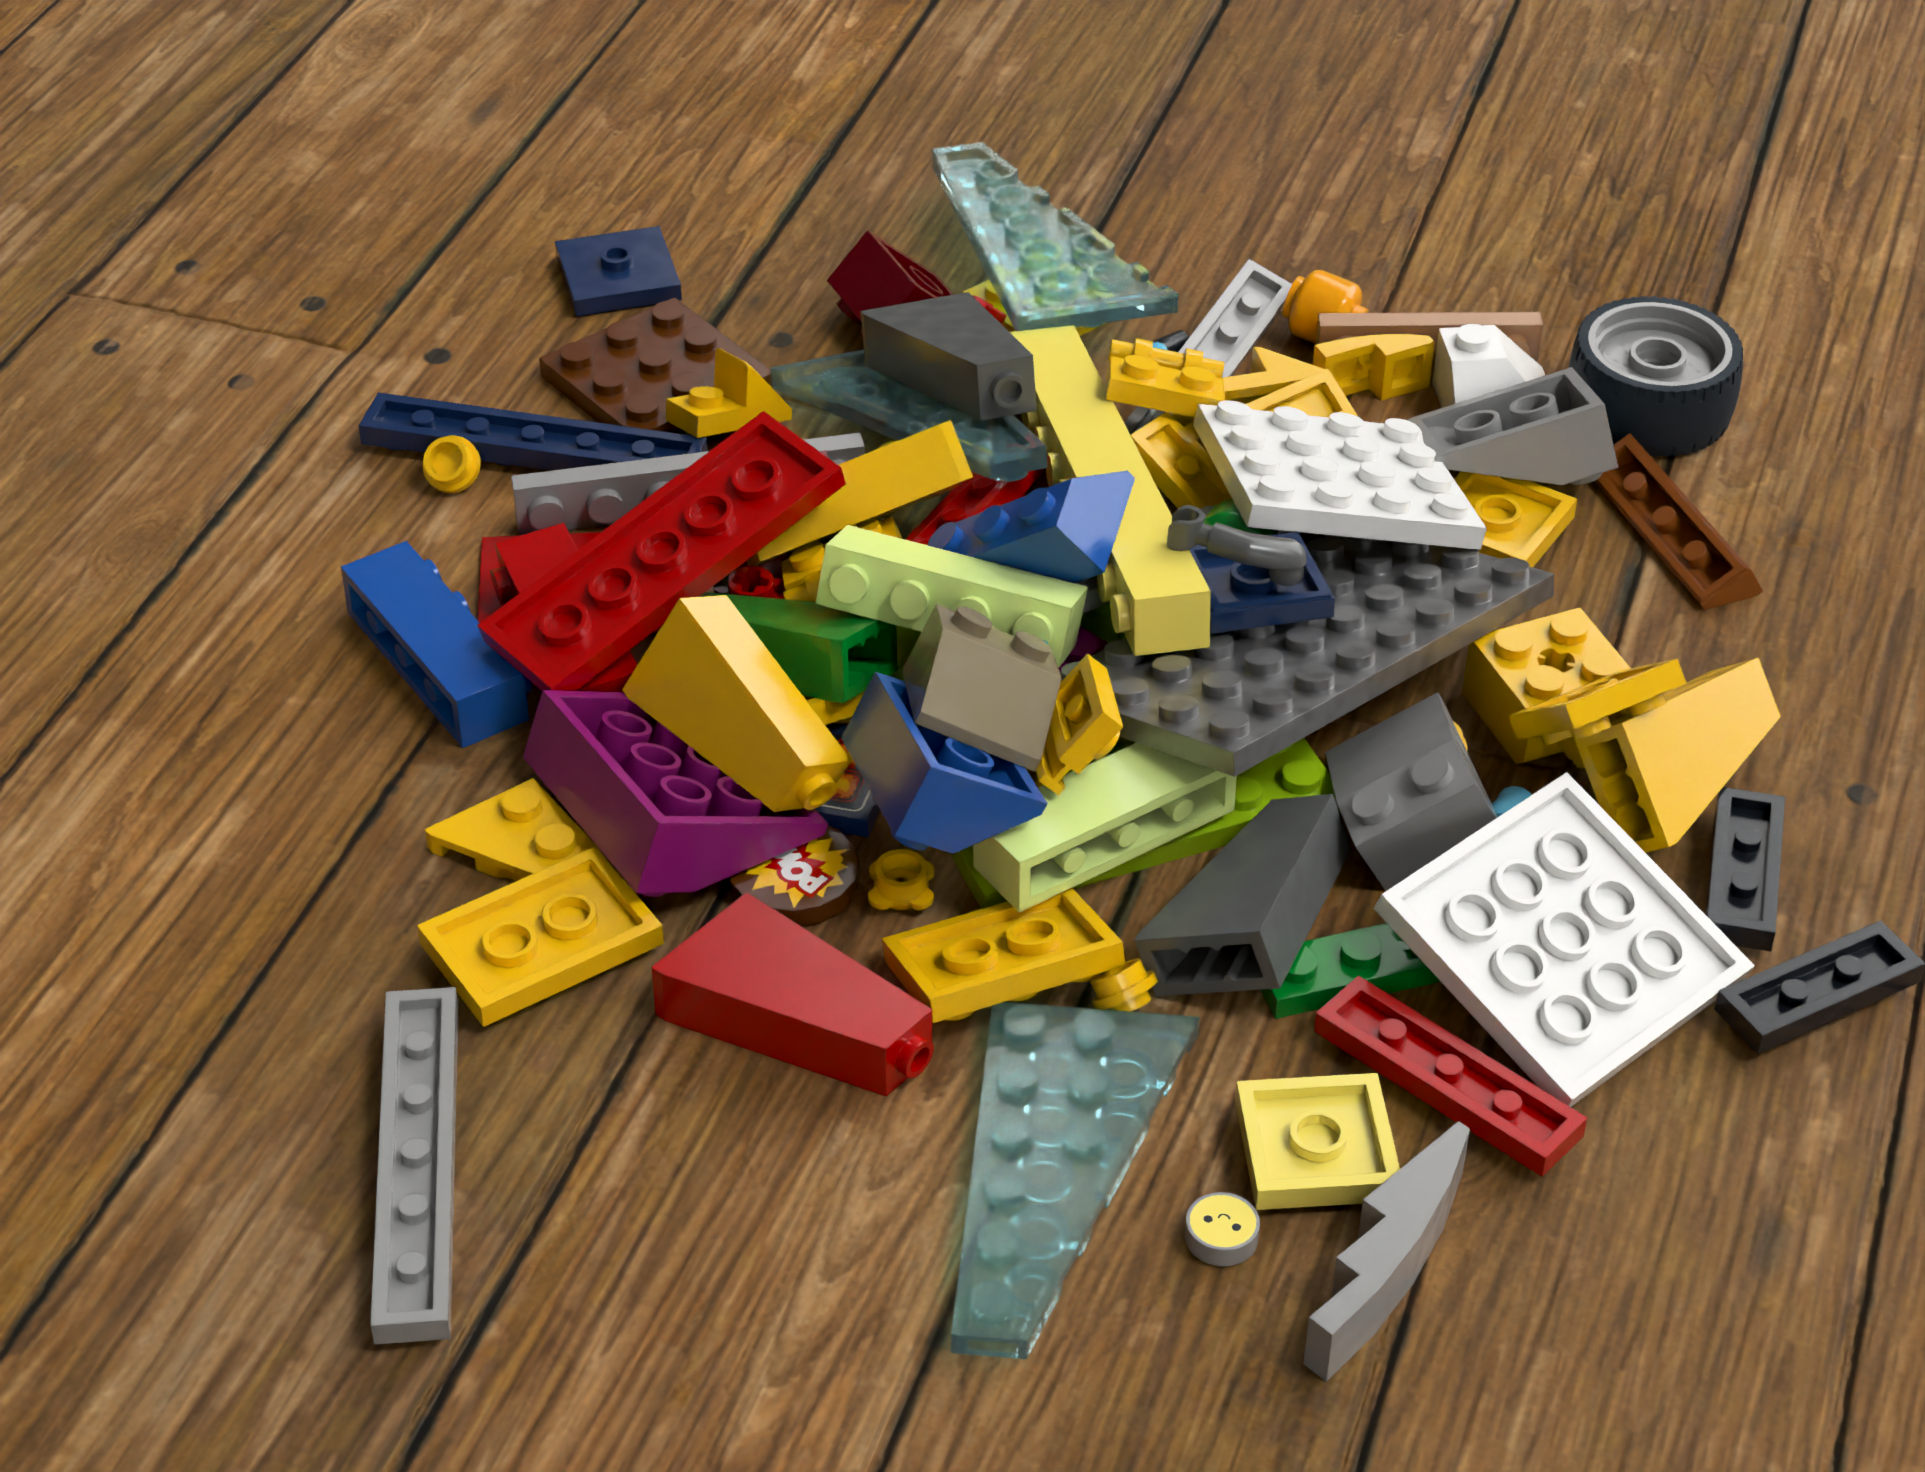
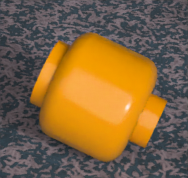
[1282,270,1369,344]

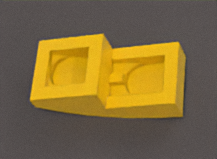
[1313,334,1435,401]

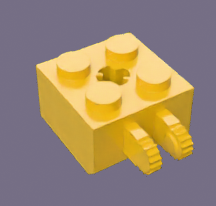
[1462,608,1630,769]

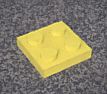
[1235,1073,1400,1210]

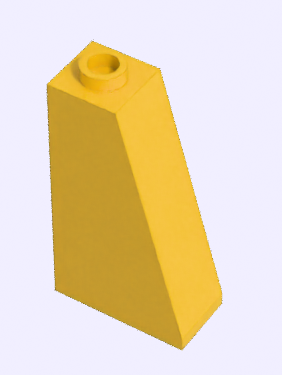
[747,420,973,566]
[622,595,852,812]
[1574,657,1781,853]

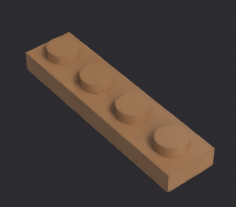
[1315,312,1543,371]

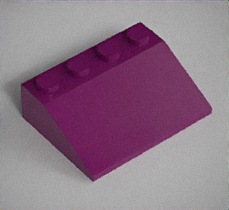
[523,690,828,897]

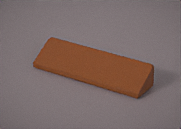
[1593,433,1763,610]

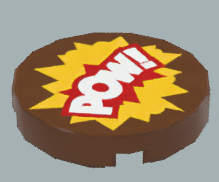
[728,825,860,926]

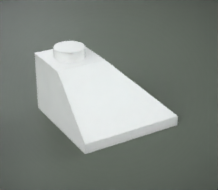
[1432,324,1545,408]

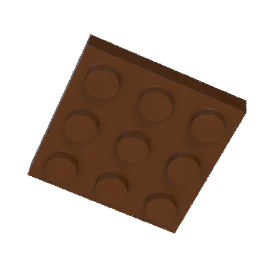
[539,297,774,434]

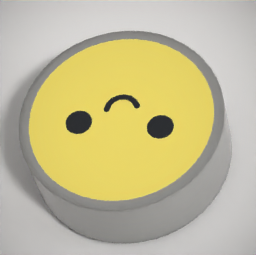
[1185,1192,1260,1266]

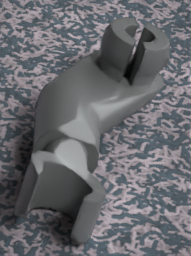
[1167,505,1307,586]

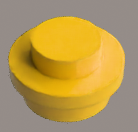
[423,435,481,493]
[1090,958,1158,1017]

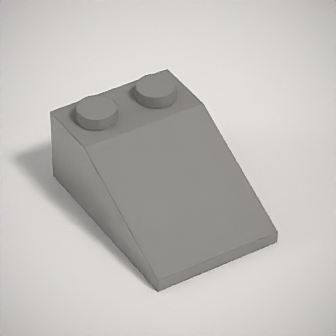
[1408,367,1618,485]
[1325,692,1498,891]

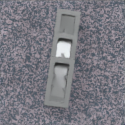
[1303,1121,1470,1382]

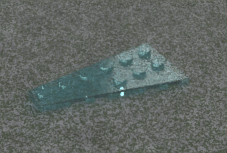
[932,142,1179,331]
[770,349,1048,482]
[951,1002,1200,1359]

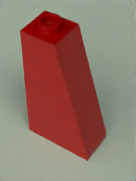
[651,892,934,1097]

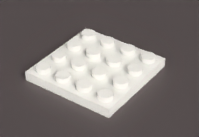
[1193,400,1486,550]
[1373,772,1755,1107]

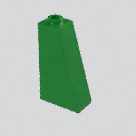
[700,592,898,703]

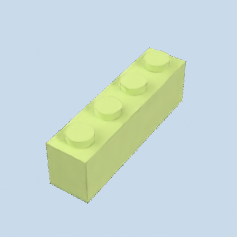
[816,525,1088,668]
[973,743,1237,913]

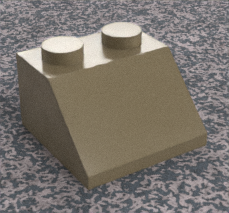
[902,604,1062,772]

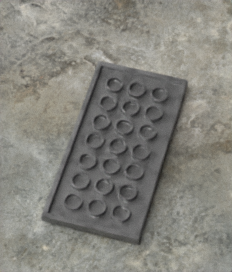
[1060,535,1554,777]

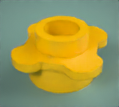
[868,849,934,910]

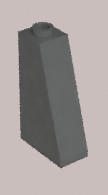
[861,292,1037,421]
[1134,794,1351,996]

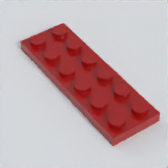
[477,411,846,691]

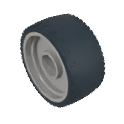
[1569,296,1743,457]

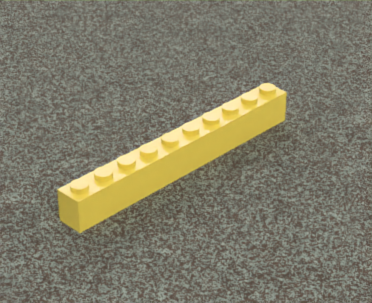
[1010,325,1211,656]

